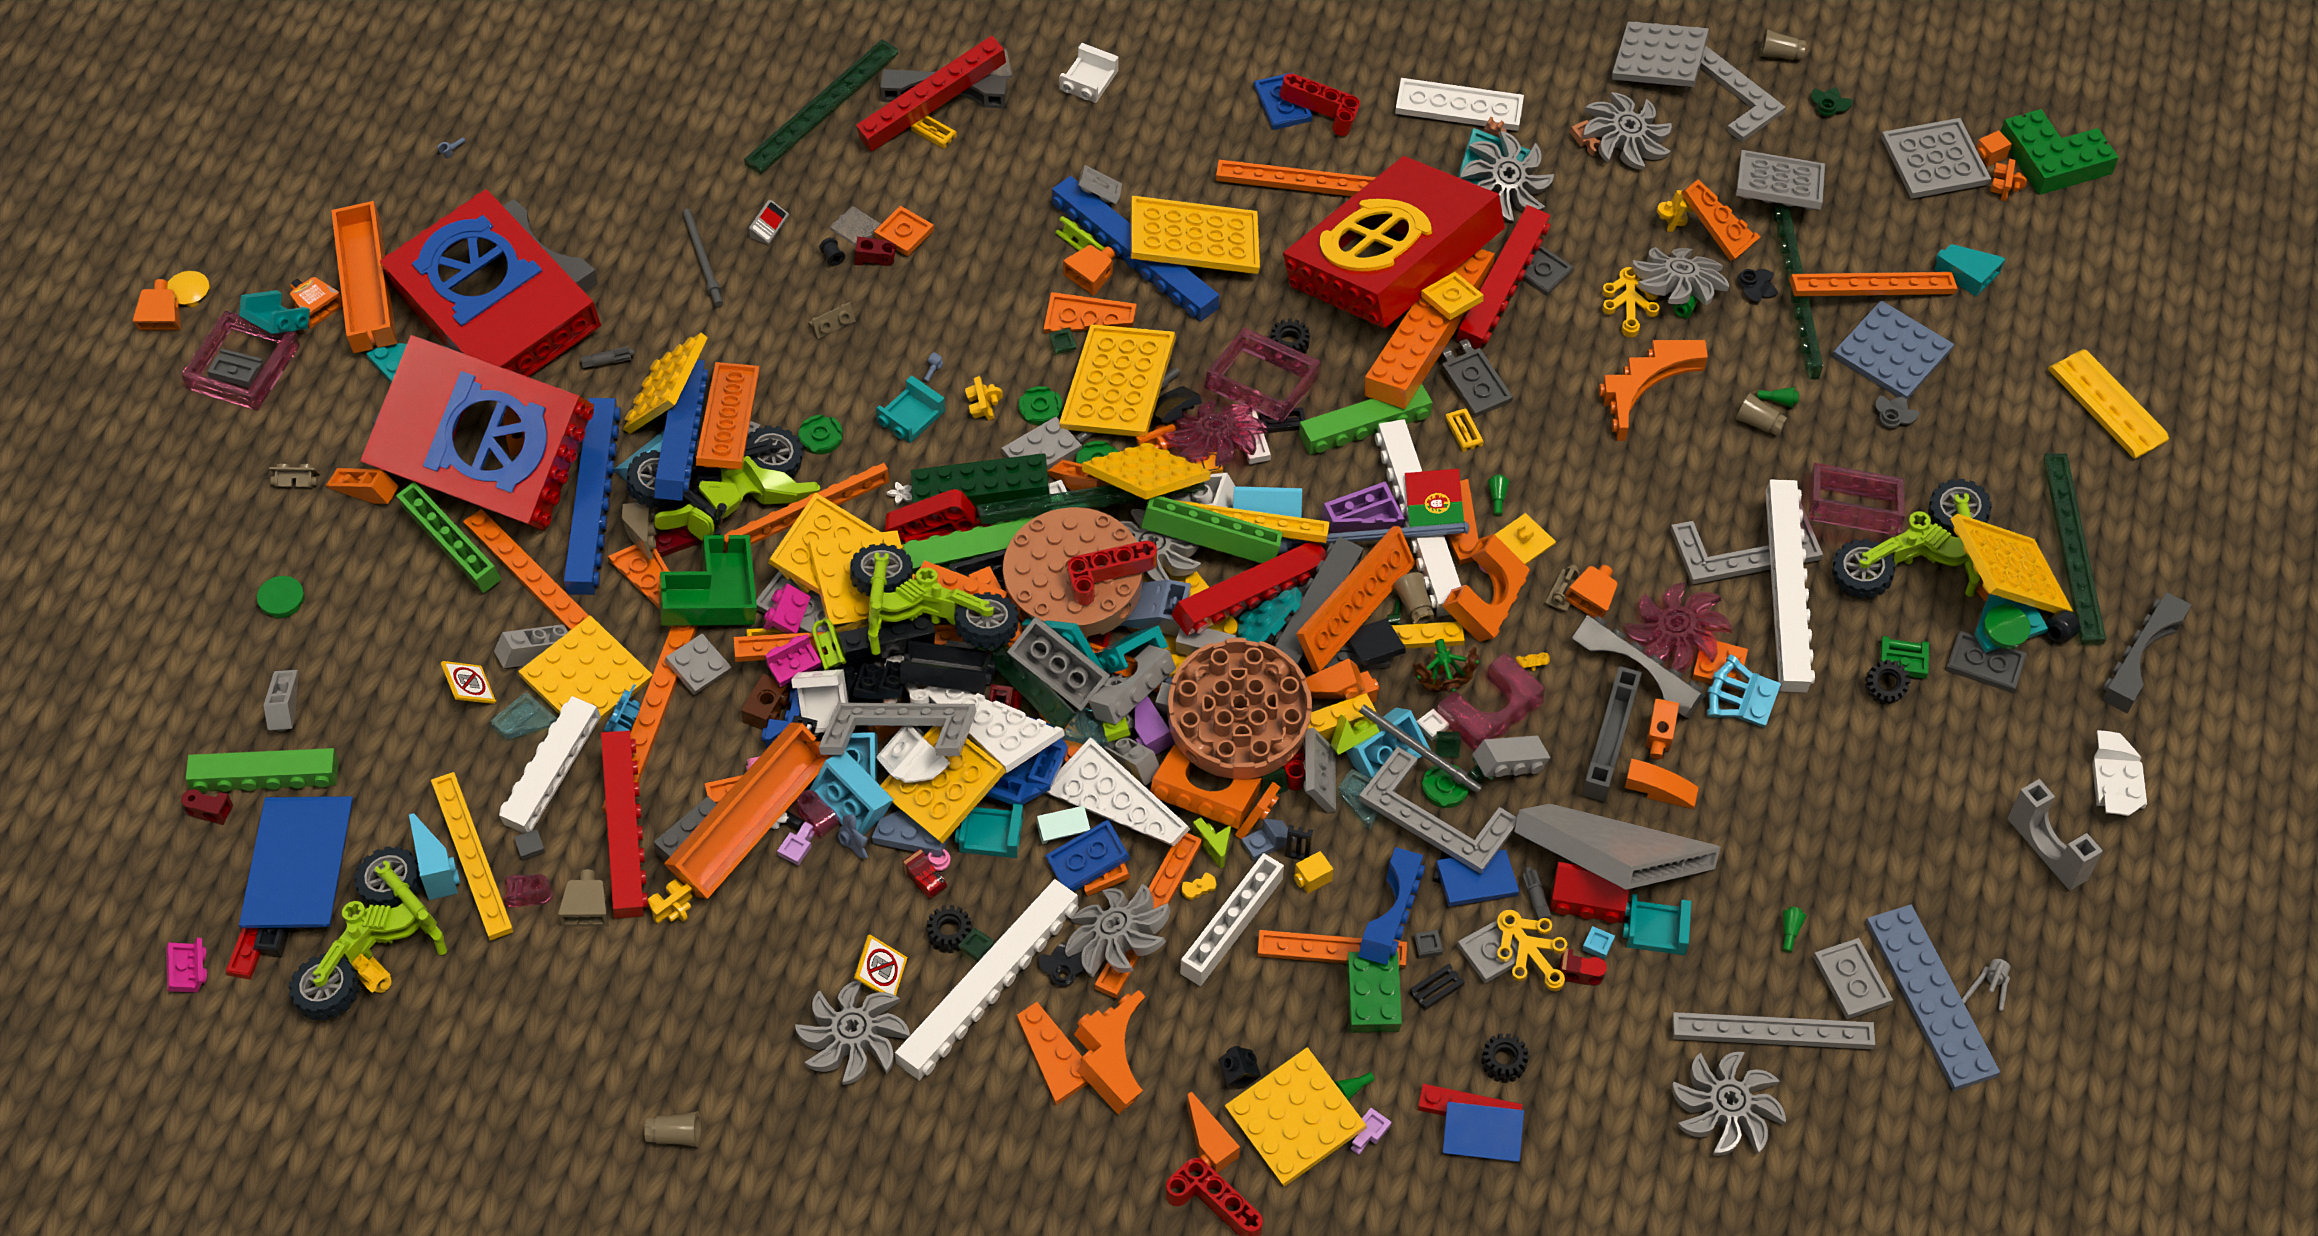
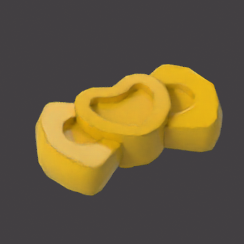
[1515,652,1550,671]
[1181,873,1217,901]

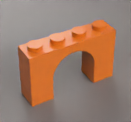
[1442,534,1530,642]
[1150,745,1262,829]

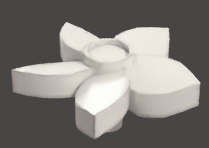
[887,482,913,505]

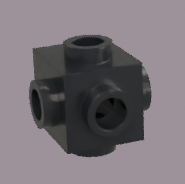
[1218,1046,1261,1089]

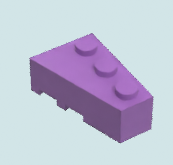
[1321,481,1405,534]

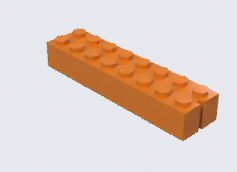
[331,201,397,353]
[664,723,833,899]

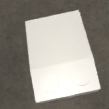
[1162,473,1236,508]

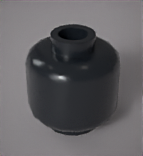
[2045,610,2080,644]

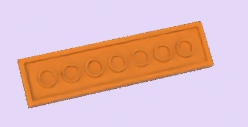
[696,362,760,470]
[1296,526,1416,672]

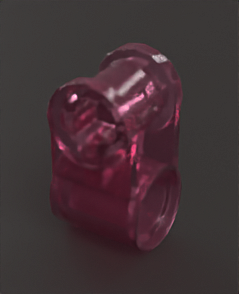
[797,790,840,837]
[504,874,553,907]

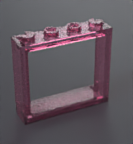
[182,310,300,411]
[1205,327,1321,423]
[1809,463,1905,535]

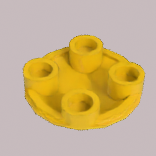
[167,271,210,308]

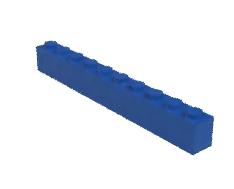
[1052,176,1219,322]
[654,360,708,501]
[564,398,621,595]

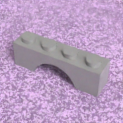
[1088,645,1176,725]

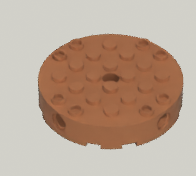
[1003,507,1143,639]
[1167,638,1312,779]

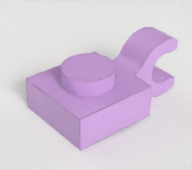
[777,822,815,866]
[1351,1108,1392,1155]

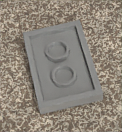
[1001,417,1082,470]
[1303,727,1336,813]
[1813,938,1893,1019]

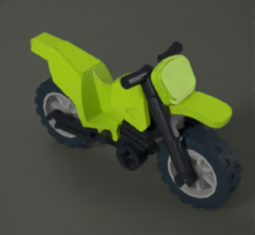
[626,426,820,541]

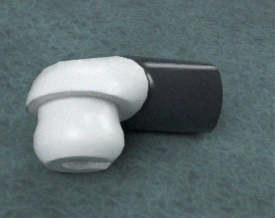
[771,811,804,831]

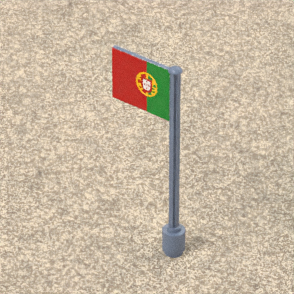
[1278,468,1469,554]

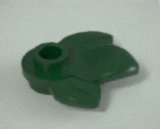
[1811,87,1853,117]

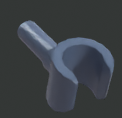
[438,137,466,158]
[924,352,943,383]

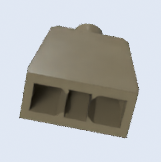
[559,869,609,926]

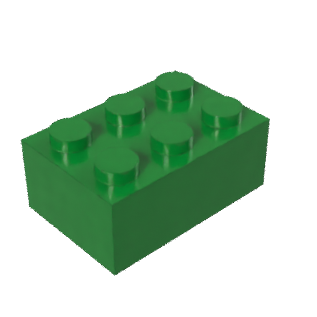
[1346,951,1402,1033]

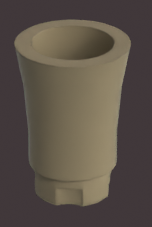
[1760,29,1806,61]
[1735,393,1787,436]
[1393,572,1434,624]
[644,1111,702,1147]

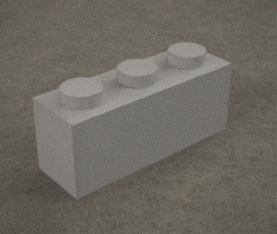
[1472,735,1551,777]

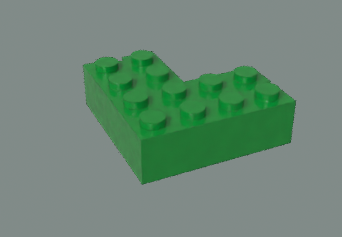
[2000,109,2119,195]
[658,535,757,626]

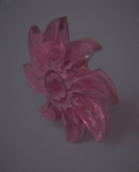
[1164,400,1268,467]
[1625,582,1732,672]

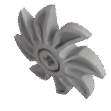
[1583,92,1672,170]
[1459,131,1554,223]
[1632,247,1729,305]
[1120,509,1201,582]
[1065,884,1170,977]
[795,980,910,1085]
[1672,1052,1786,1156]

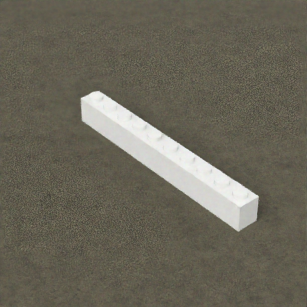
[1375,419,1461,617]
[1766,479,1815,693]
[895,879,1078,1081]

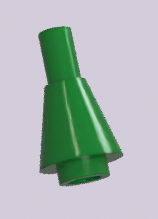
[1673,294,1699,318]
[1757,387,1799,408]
[1487,475,1510,516]
[1782,907,1807,953]
[1334,1072,1375,1101]

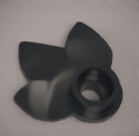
[1737,269,1778,303]
[1039,942,1085,987]

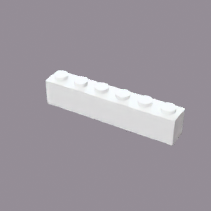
[499,696,601,833]
[1180,853,1284,986]

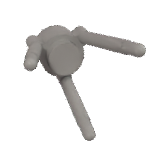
[1962,959,2010,1011]

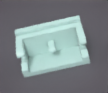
[1036,806,1090,844]

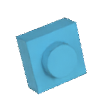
[1582,926,1615,960]

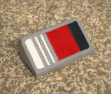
[749,200,789,245]

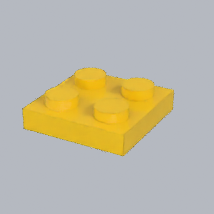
[1421,272,1484,320]

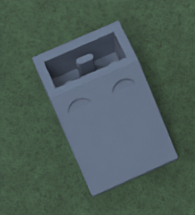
[1120,580,1191,636]

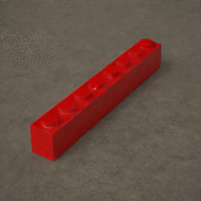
[856,35,1006,152]
[1456,205,1551,350]
[1171,541,1327,636]
[601,730,648,919]

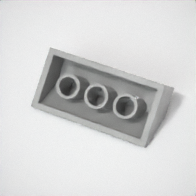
[1007,616,1110,711]

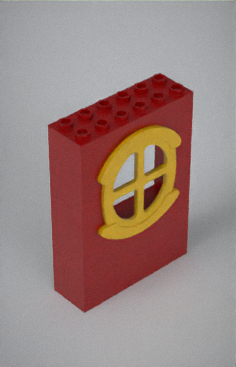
[1283,156,1505,328]

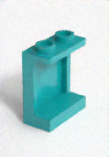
[239,290,310,334]
[876,375,945,444]
[1095,625,1168,674]
[955,804,1023,858]
[1623,894,1691,955]

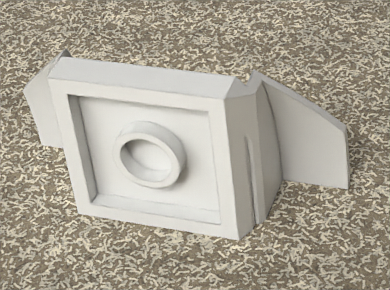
[876,726,950,783]
[2092,730,2147,816]

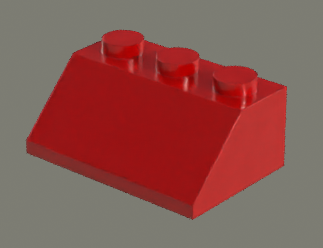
[1550,862,1629,923]

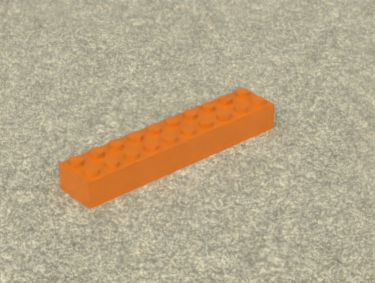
[1365,249,1495,409]

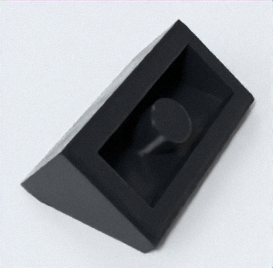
[253,928,290,957]

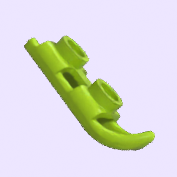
[1055,216,1105,251]
[812,618,846,671]

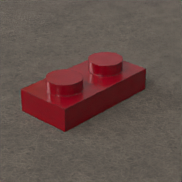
[654,525,703,557]

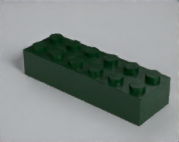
[911,453,1051,514]

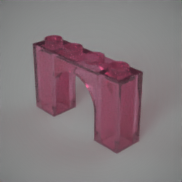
[1437,652,1545,751]

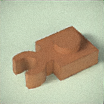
[1484,117,1507,138]
[1569,120,1601,156]

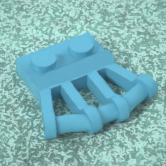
[1707,654,1781,728]

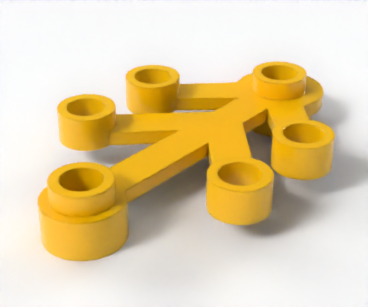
[1602,267,1660,338]
[1497,910,1567,991]

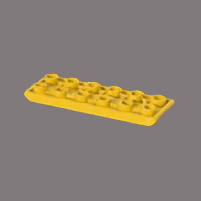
[2048,349,2169,459]

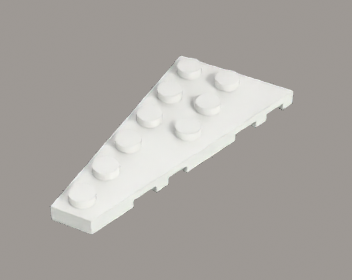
[924,686,1065,773]
[1045,737,1190,846]

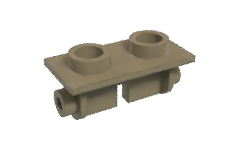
[808,302,856,339]
[269,464,320,488]
[1545,565,1580,612]

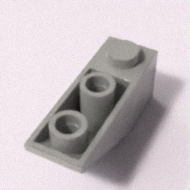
[494,624,568,668]
[1095,733,1160,786]

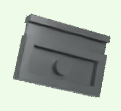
[207,348,264,388]

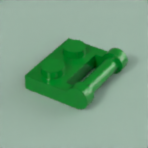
[1880,636,1929,679]

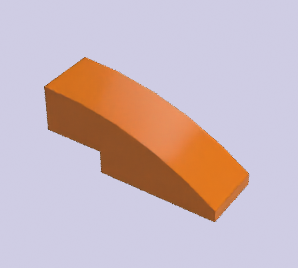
[1625,758,1699,809]

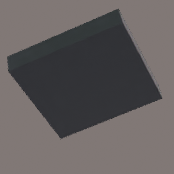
[1347,618,1406,667]

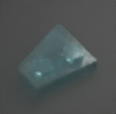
[490,692,557,740]
[1062,707,1108,749]
[1339,769,1380,829]

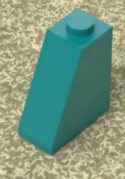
[1934,244,2006,297]

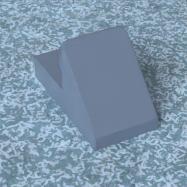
[1241,819,1295,862]

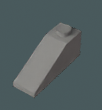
[263,670,298,731]

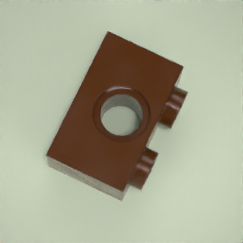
[741,674,790,730]

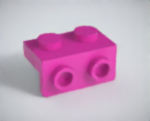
[763,583,811,634]
[765,634,822,687]
[166,937,207,993]

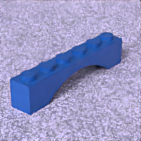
[1358,847,1425,965]

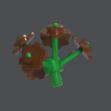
[1412,639,1479,692]

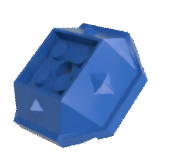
[969,716,1068,805]

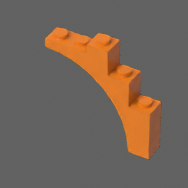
[1599,340,1708,441]

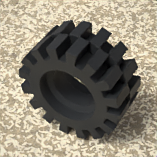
[1270,318,1310,360]
[1865,660,1910,704]
[927,905,972,953]
[1481,1033,1529,1083]

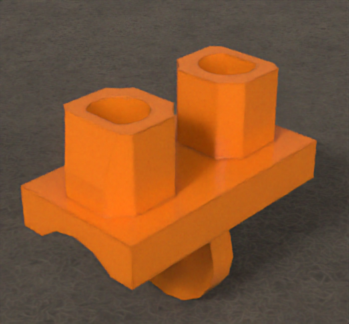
[1990,159,2027,201]
[1136,424,1178,451]

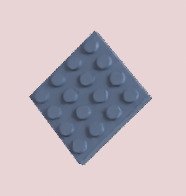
[1832,300,1954,401]

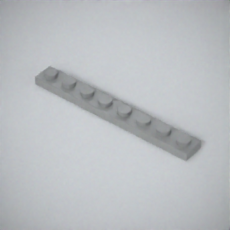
[1672,1012,1875,1049]

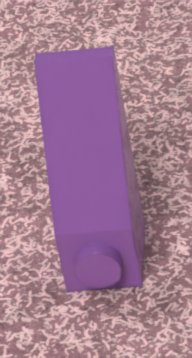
[1135,696,1175,755]

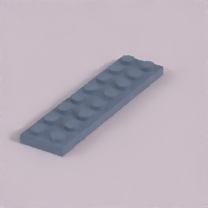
[1865,905,2000,1091]

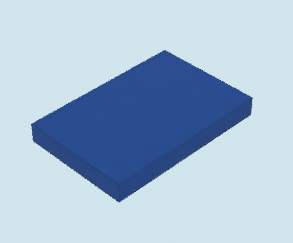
[1253,72,1312,130]
[1045,820,1131,892]
[1435,850,1519,907]
[1442,1102,1524,1162]

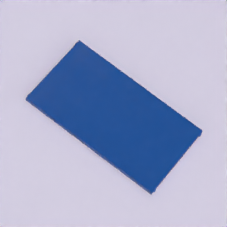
[239,796,353,928]

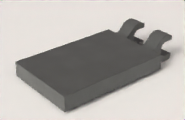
[1439,339,1513,418]

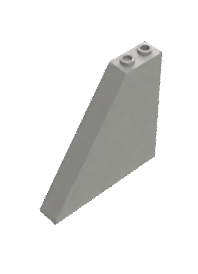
[1514,804,1721,890]

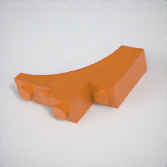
[1074,990,1145,1115]

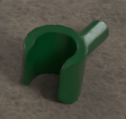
[1387,600,1401,625]

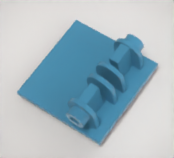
[604,684,640,732]

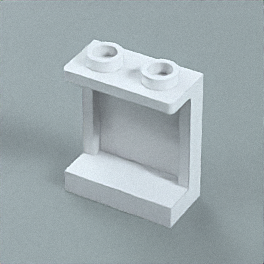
[1059,43,1118,103]
[791,669,848,736]

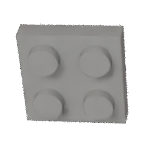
[1078,165,1122,204]
[665,634,732,695]
[1457,920,1519,983]

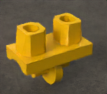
[1657,190,1693,232]
[965,376,1003,421]
[647,879,693,924]
[351,953,392,993]

